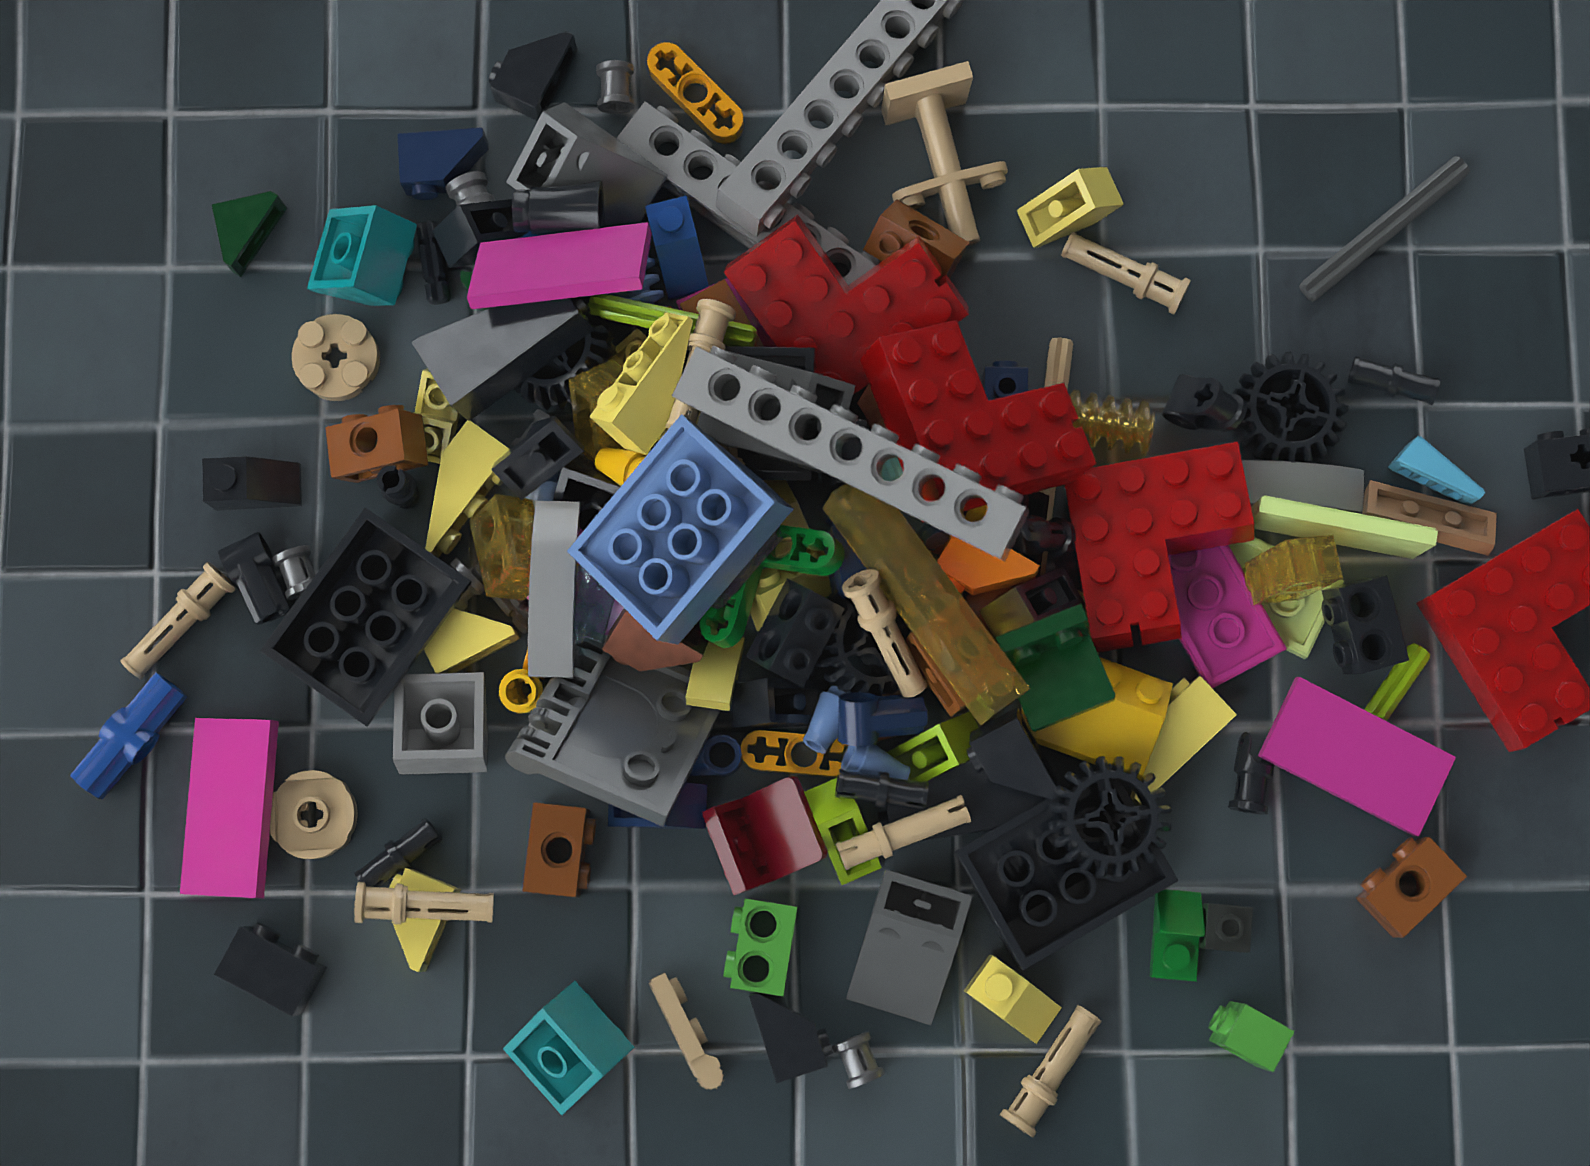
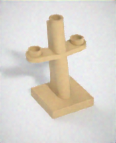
[881,61,1008,246]

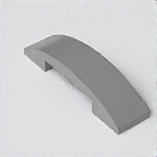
[1242,460,1364,514]
[528,501,581,678]

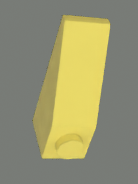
[1130,676,1237,806]

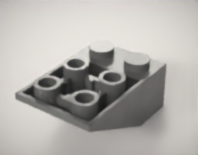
[506,102,668,228]
[697,352,855,474]
[846,870,972,1025]

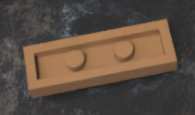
[1362,480,1497,556]

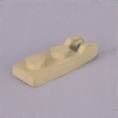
[648,973,724,1090]

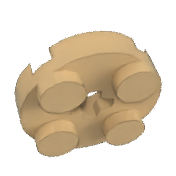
[292,314,380,401]
[270,770,358,859]

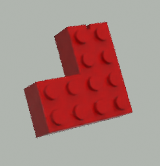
[723,214,969,394]
[860,320,1096,522]
[1065,442,1254,653]
[1416,509,1590,752]

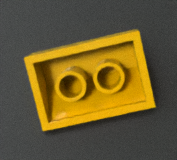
[1021,657,1173,780]

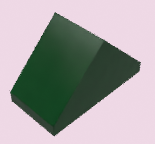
[212,191,287,277]

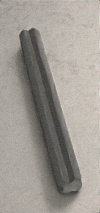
[1299,156,1470,301]

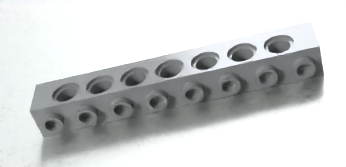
[716,0,964,237]
[616,102,880,285]
[672,345,1030,561]

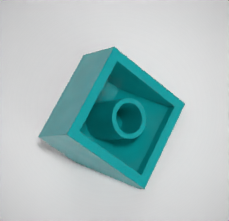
[307,205,417,306]
[503,981,635,1115]

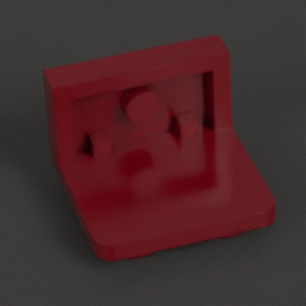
[702,776,827,895]

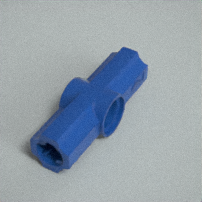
[70,673,188,800]

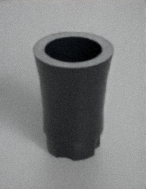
[512,180,604,235]

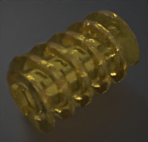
[1070,389,1155,457]

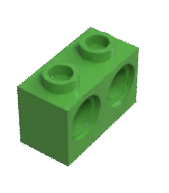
[723,898,798,996]
[1208,1001,1295,1072]

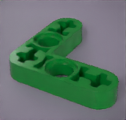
[700,525,845,648]

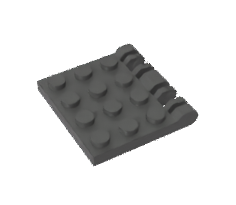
[505,628,722,827]

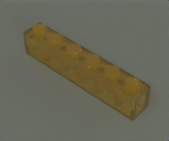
[823,483,1030,725]

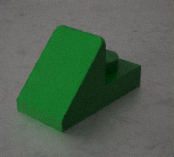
[1150,889,1205,982]

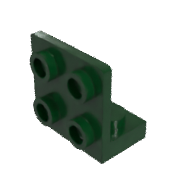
[996,604,1115,732]

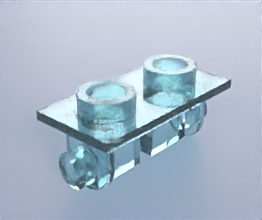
[574,564,615,644]

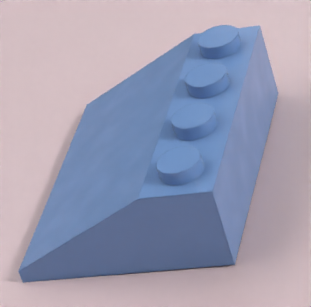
[567,414,793,645]

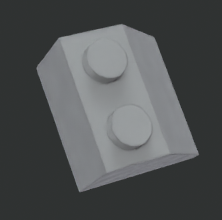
[393,673,488,774]

